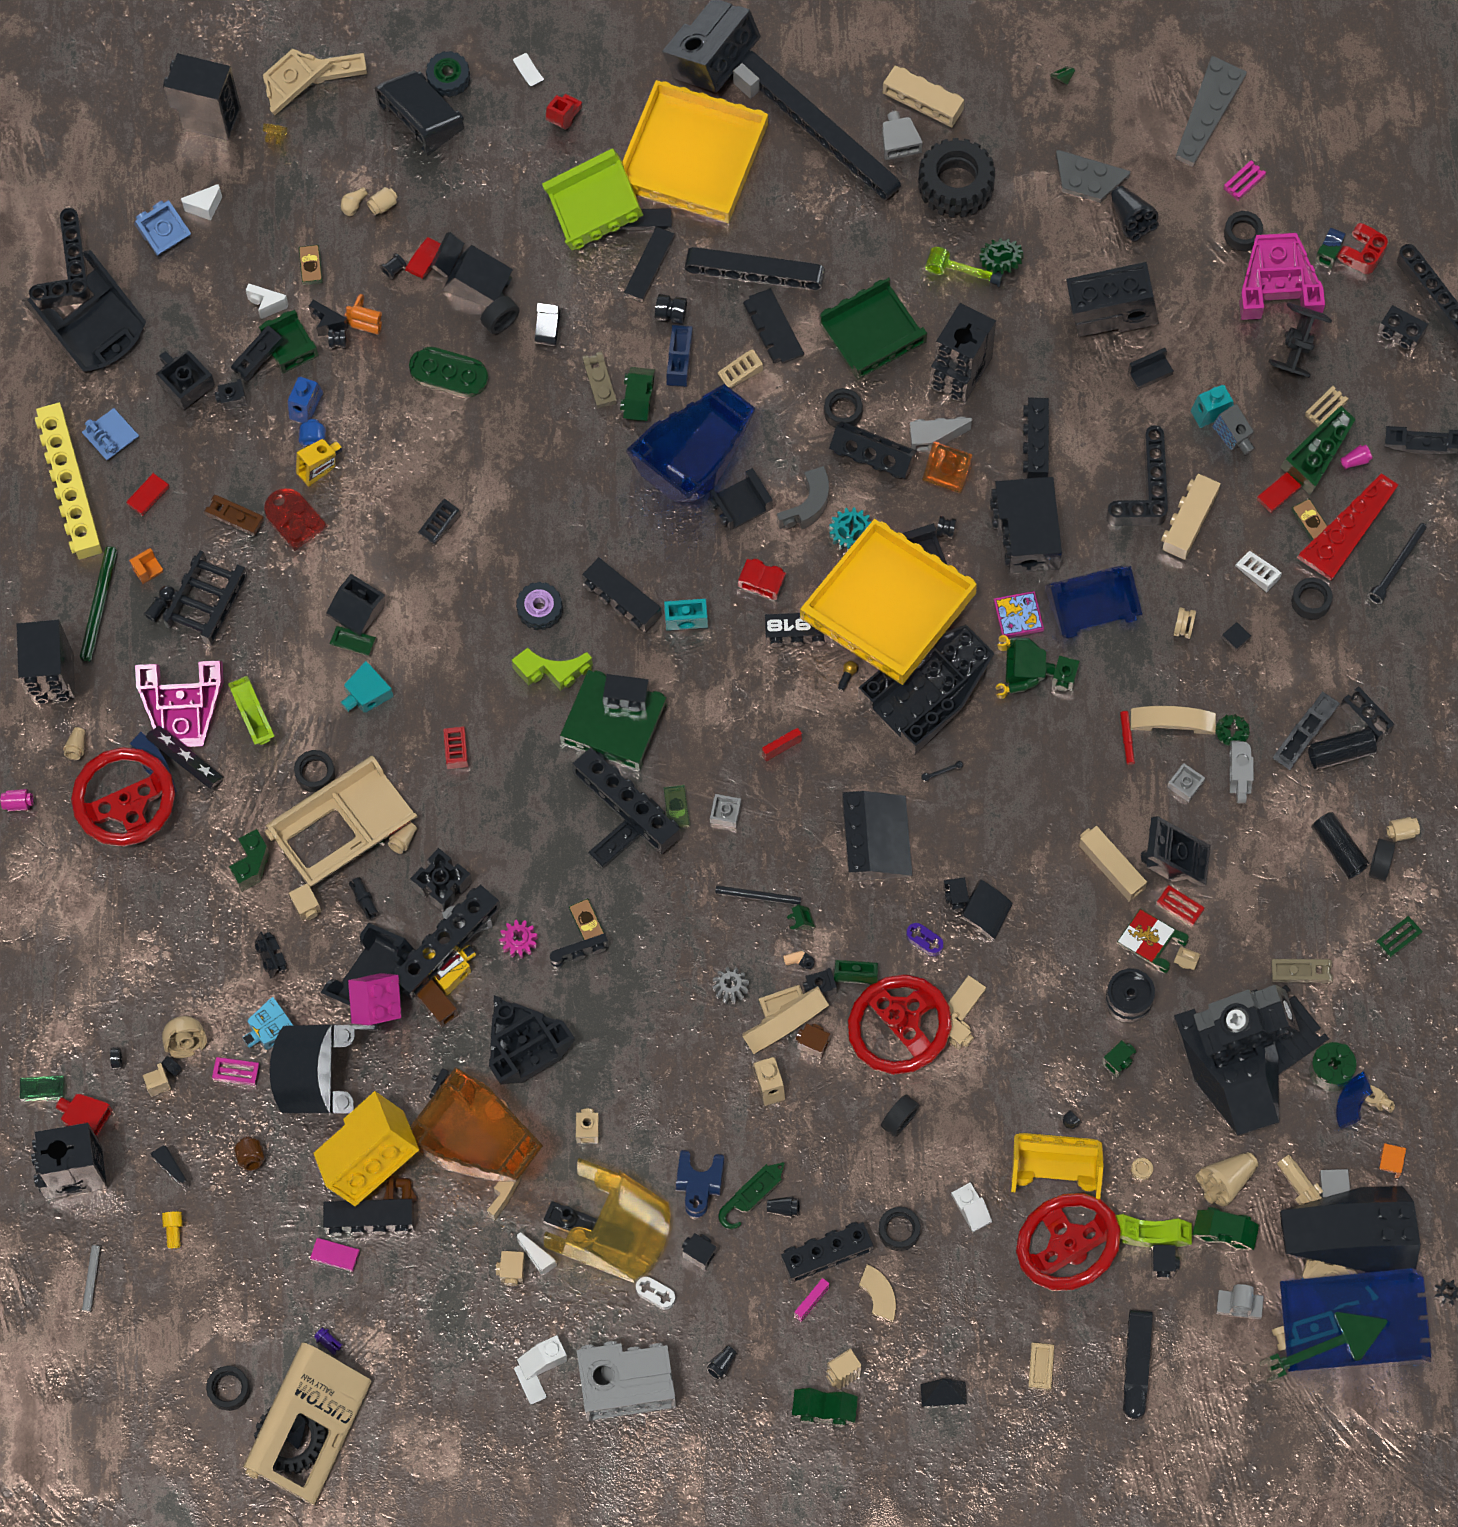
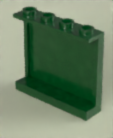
[819,277,927,380]
[560,670,667,771]

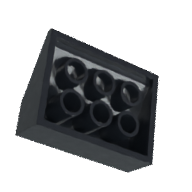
[842,791,913,881]

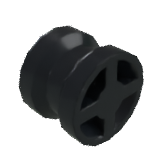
[328,328,347,348]
[936,516,956,539]

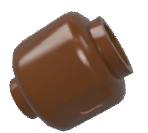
[234,1137,265,1171]

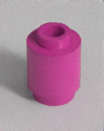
[0,789,34,812]

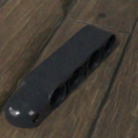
[1123,1309,1153,1421]

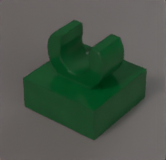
[787,905,815,931]

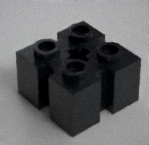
[410,848,472,912]

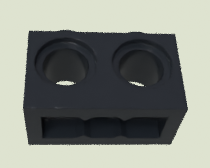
[1378,305,1428,352]

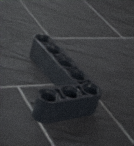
[29,208,90,310]
[1106,425,1168,526]

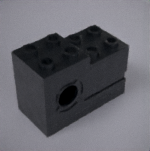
[662,0,761,93]
[163,53,241,141]
[1066,262,1159,337]
[929,303,996,403]
[990,477,1062,573]
[16,619,75,704]
[31,1123,108,1199]

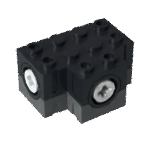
[1194,985,1300,1063]

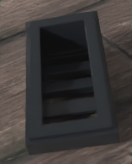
[418,499,461,545]
[150,1145,189,1189]

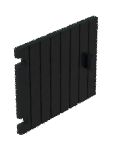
[1274,985,1329,1076]

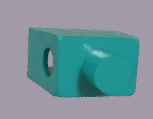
[1190,385,1234,428]
[340,661,394,713]

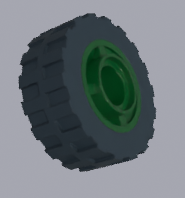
[426,51,470,97]

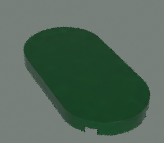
[409,347,488,397]

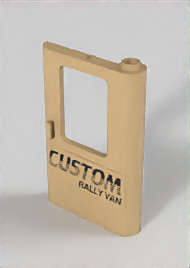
[243,1343,372,1506]

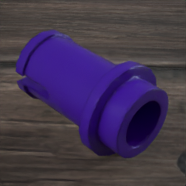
[314,1327,343,1356]

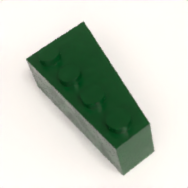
[1281,406,1356,495]

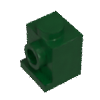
[1102,1040,1136,1079]

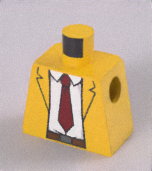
[296,439,342,487]
[424,945,476,996]

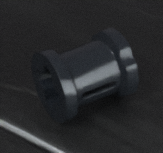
[380,253,406,280]

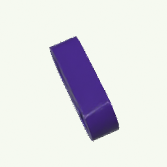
[906,923,943,956]

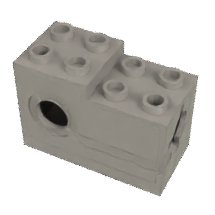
[577,1341,676,1421]

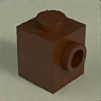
[795,1023,830,1059]

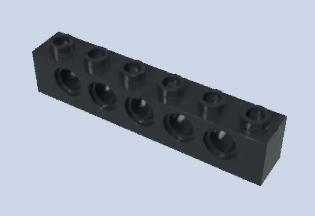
[572,748,680,854]
[392,884,501,1000]

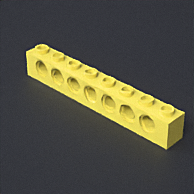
[34,402,103,560]

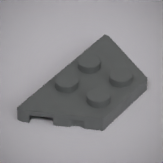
[1056,150,1131,203]

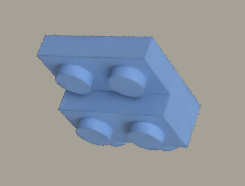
[134,200,191,256]

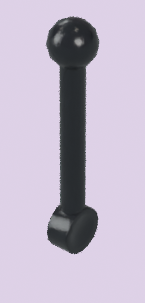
[921,761,963,782]

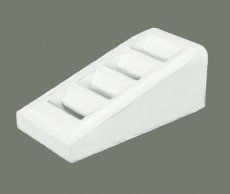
[1235,551,1282,593]
[517,1232,557,1275]

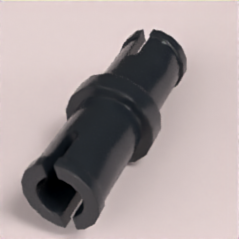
[349,877,379,920]

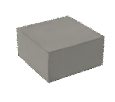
[733,63,760,99]
[1167,763,1205,802]
[710,794,741,828]
[1319,1169,1350,1198]

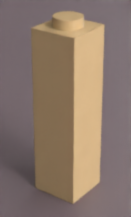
[1079,826,1147,902]

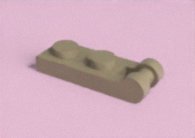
[582,351,617,409]
[1271,959,1333,984]

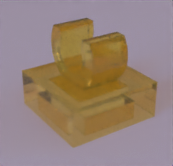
[263,123,287,144]

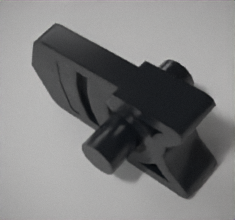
[429,1068,451,1100]

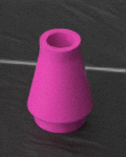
[1340,444,1373,470]

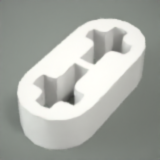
[636,1277,675,1310]

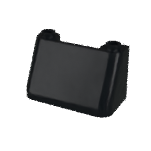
[374,70,464,156]
[320,923,418,1026]

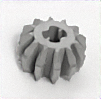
[712,967,749,1004]

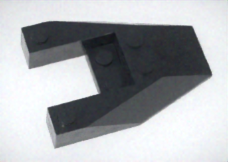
[1173,989,1279,1136]

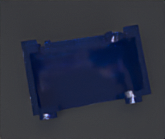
[1045,565,1143,638]

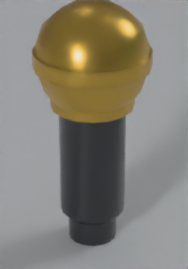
[838,661,858,692]

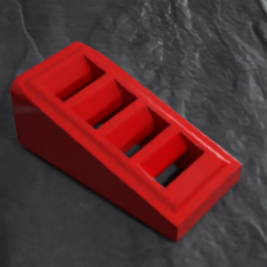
[443,727,468,769]

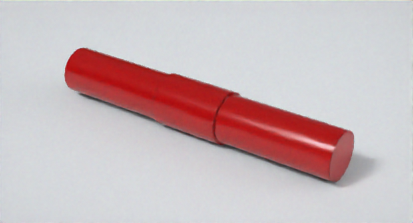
[1120,711,1135,765]

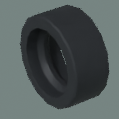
[1224,211,1263,251]
[480,296,520,334]
[824,388,863,428]
[1291,577,1333,620]
[294,750,335,792]
[1369,838,1396,881]
[881,1094,920,1137]
[878,1207,921,1251]
[206,1366,250,1411]

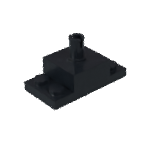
[1141,816,1211,886]

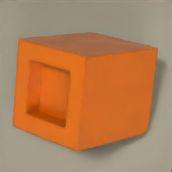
[129,548,163,584]
[1379,1143,1406,1179]

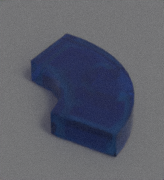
[1336,1071,1373,1129]

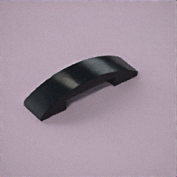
[1385,426,1458,454]

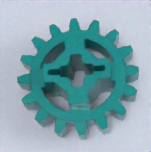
[829,507,871,551]

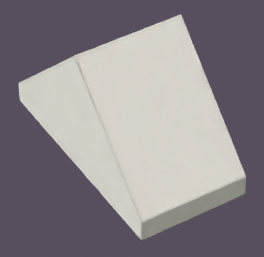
[181,184,222,220]

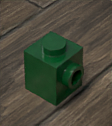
[1052,656,1080,691]

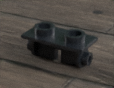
[255,932,288,979]

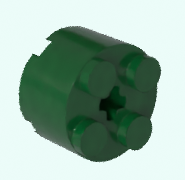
[1309,1042,1357,1092]

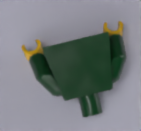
[995,635,1055,699]

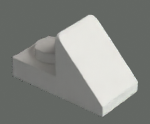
[246,284,288,319]
[951,1182,992,1233]

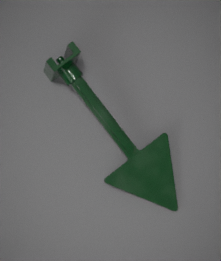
[1259,1312,1388,1383]

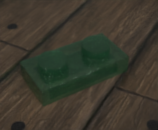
[20,1075,65,1101]

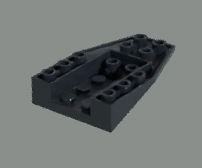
[858,624,995,755]

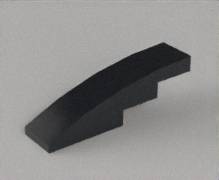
[1272,691,1340,770]

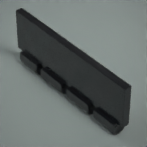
[743,288,804,364]

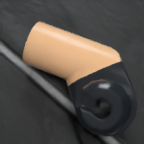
[783,951,815,969]

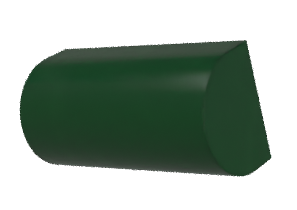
[834,960,878,985]

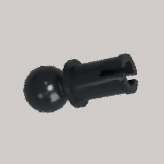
[144,585,175,622]

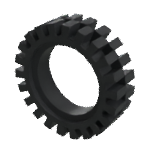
[254,1407,326,1475]

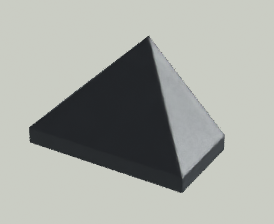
[920,1378,967,1407]

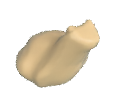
[341,187,368,216]

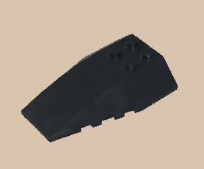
[1279,1186,1421,1275]

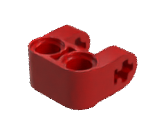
[1337,223,1388,274]

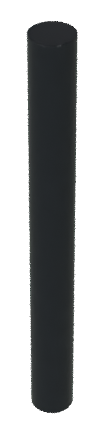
[715,885,801,905]

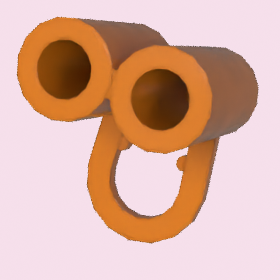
[345,294,382,335]

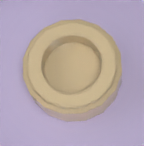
[1131,1158,1153,1181]

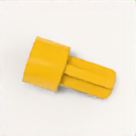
[162,1211,183,1249]

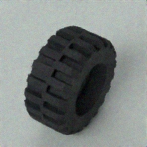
[918,138,995,218]

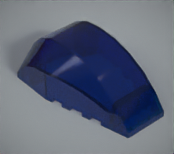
[626,384,755,502]

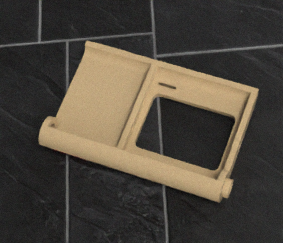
[264,755,417,888]

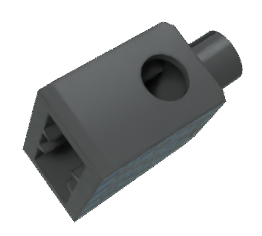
[1212,404,1255,455]

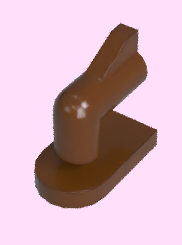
[383,1174,417,1202]

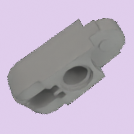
[1229,741,1253,804]

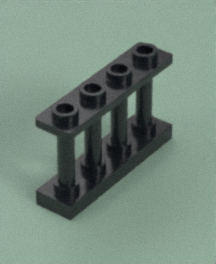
[163,550,247,646]

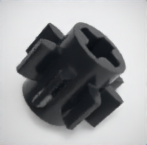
[1433,1279,1458,1307]

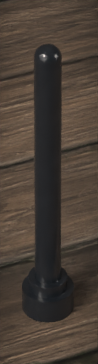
[1368,523,1427,604]

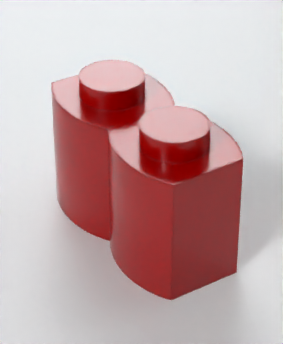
[738,559,786,600]

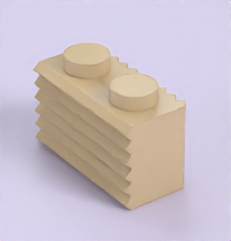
[826,1349,861,1390]

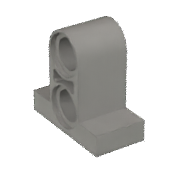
[1216,1284,1263,1320]

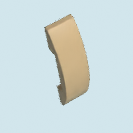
[1130,706,1216,735]

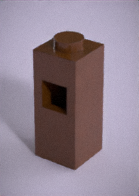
[415,973,458,1028]

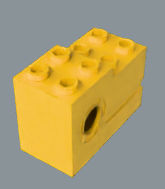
[314,1091,419,1206]

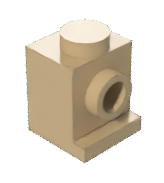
[947,1012,974,1050]
[576,1108,599,1143]

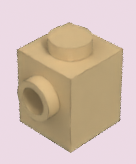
[496,1251,525,1286]

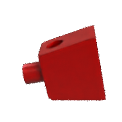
[56,1094,113,1137]

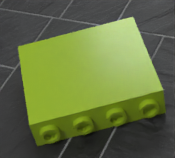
[542,148,643,251]

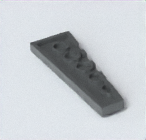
[1175,56,1247,167]

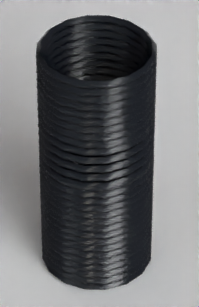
[1308,728,1377,770]
[1311,812,1369,879]

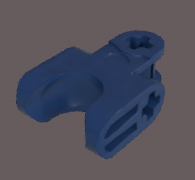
[676,1150,724,1218]

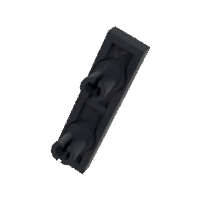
[543,1201,633,1255]

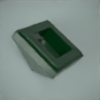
[1050,66,1075,85]

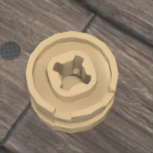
[1173,607,1196,639]

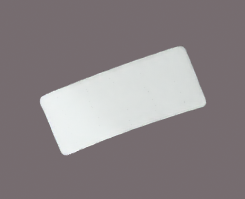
[513,53,544,86]
[514,1366,546,1404]

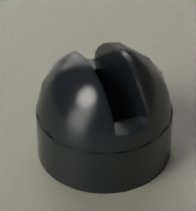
[1063,1110,1082,1129]

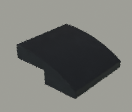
[960,879,1013,940]

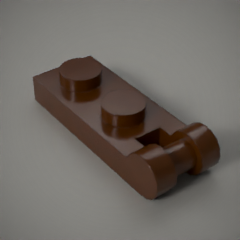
[203,495,264,536]

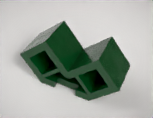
[620,367,655,421]
[229,829,270,892]
[1192,1207,1259,1250]
[792,1388,858,1427]

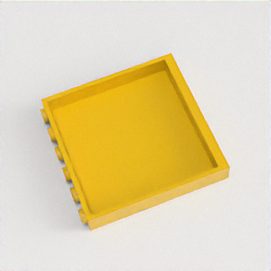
[622,80,768,223]
[800,519,977,685]

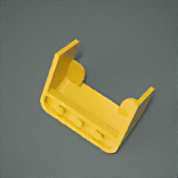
[1011,1133,1103,1199]

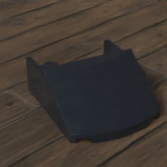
[22,250,146,371]
[269,1025,380,1114]

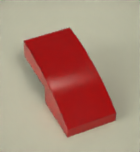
[405,237,441,279]

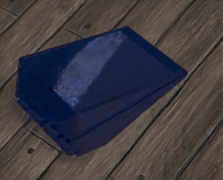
[1280,1268,1432,1372]

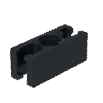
[1340,686,1394,743]

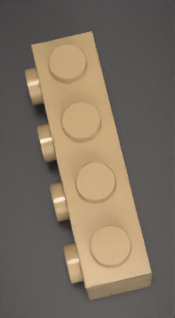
[883,65,964,128]
[1161,474,1221,560]

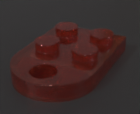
[264,489,327,551]

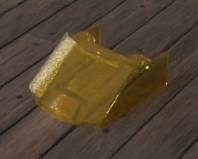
[544,1158,670,1283]

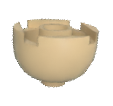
[162,1016,207,1058]

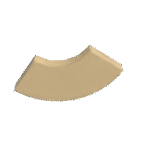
[859,1265,896,1323]

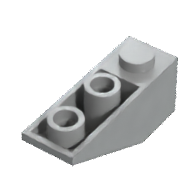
[909,417,972,453]

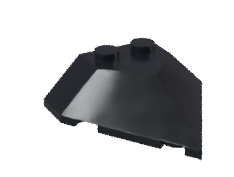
[489,995,575,1085]

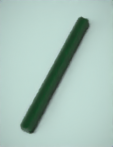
[80,546,117,662]

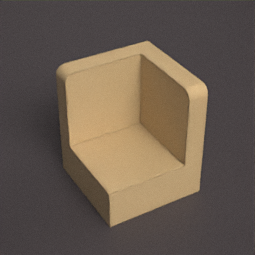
[143,1063,171,1097]

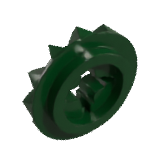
[1216,714,1250,746]

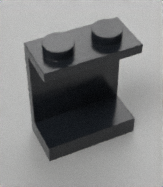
[708,468,773,531]

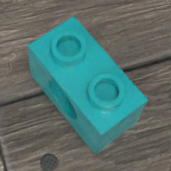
[664,599,708,631]

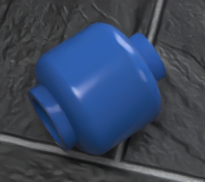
[299,419,326,448]

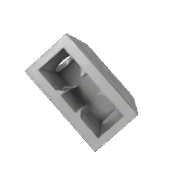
[882,111,922,160]

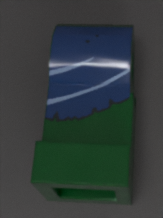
[1315,228,1346,269]

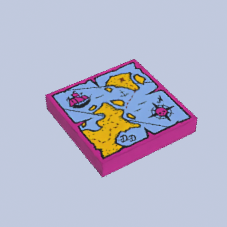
[994,591,1044,638]

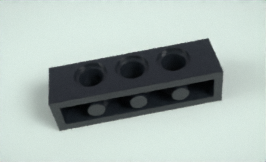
[829,421,917,479]

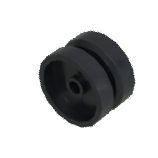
[1105,968,1155,1023]

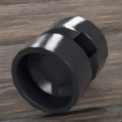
[654,294,687,324]

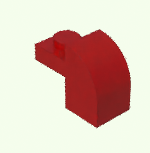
[546,94,582,130]

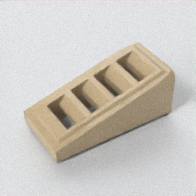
[718,349,763,390]

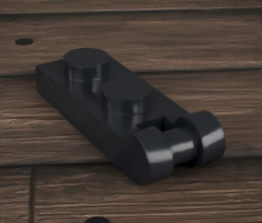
[231,326,284,382]
[550,933,609,969]

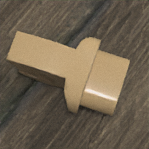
[1363,1084,1395,1113]

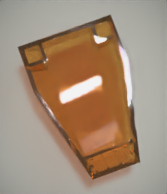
[410,1067,543,1182]

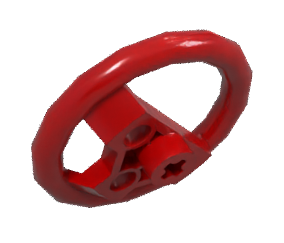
[71,747,175,847]
[848,974,952,1075]
[1016,1193,1121,1291]

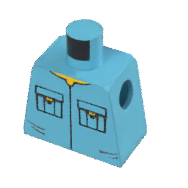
[242,997,293,1050]

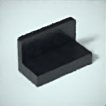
[1127,348,1174,391]

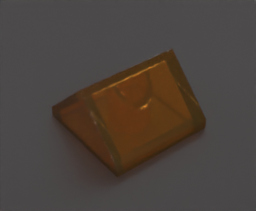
[922,442,973,493]

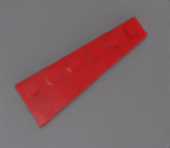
[1297,473,1399,581]

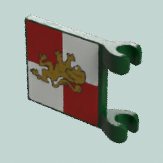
[1117,908,1189,974]

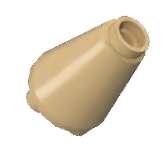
[1196,1152,1258,1206]

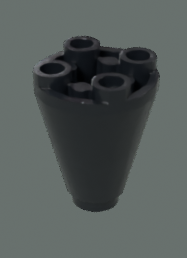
[1111,186,1159,241]

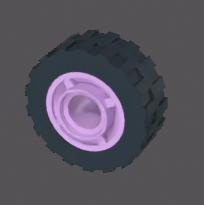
[516,582,563,630]

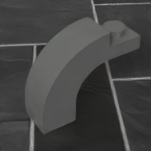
[777,466,829,529]

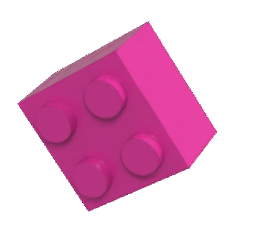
[348,973,401,1025]

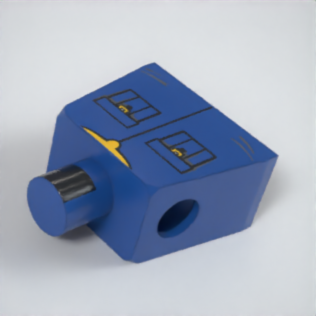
[288,377,323,423]

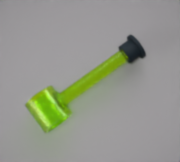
[925,247,1003,287]

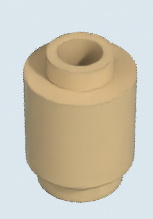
[367,187,398,215]
[1386,817,1420,842]

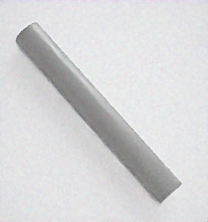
[82,1245,100,1312]

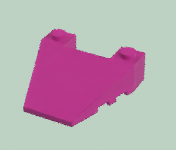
[1239,233,1325,320]
[135,661,224,747]

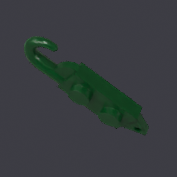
[718,1162,785,1229]

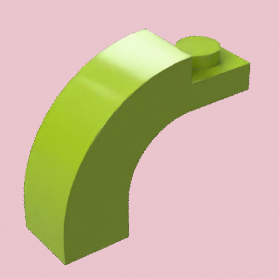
[1116,1214,1192,1247]

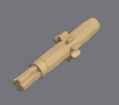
[1276,1155,1324,1205]

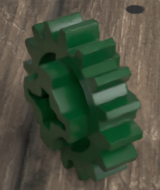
[979,238,1024,274]

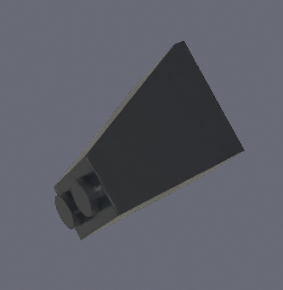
[442,245,513,307]

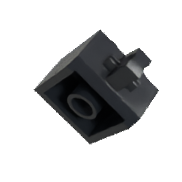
[155,350,215,410]

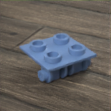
[82,408,139,460]

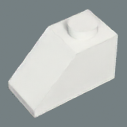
[517,1335,567,1380]

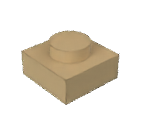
[1174,946,1201,970]

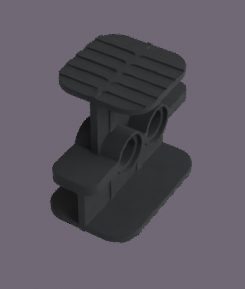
[1269,302,1332,378]

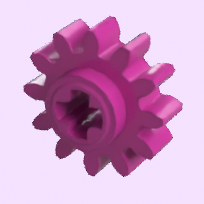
[499,919,538,959]

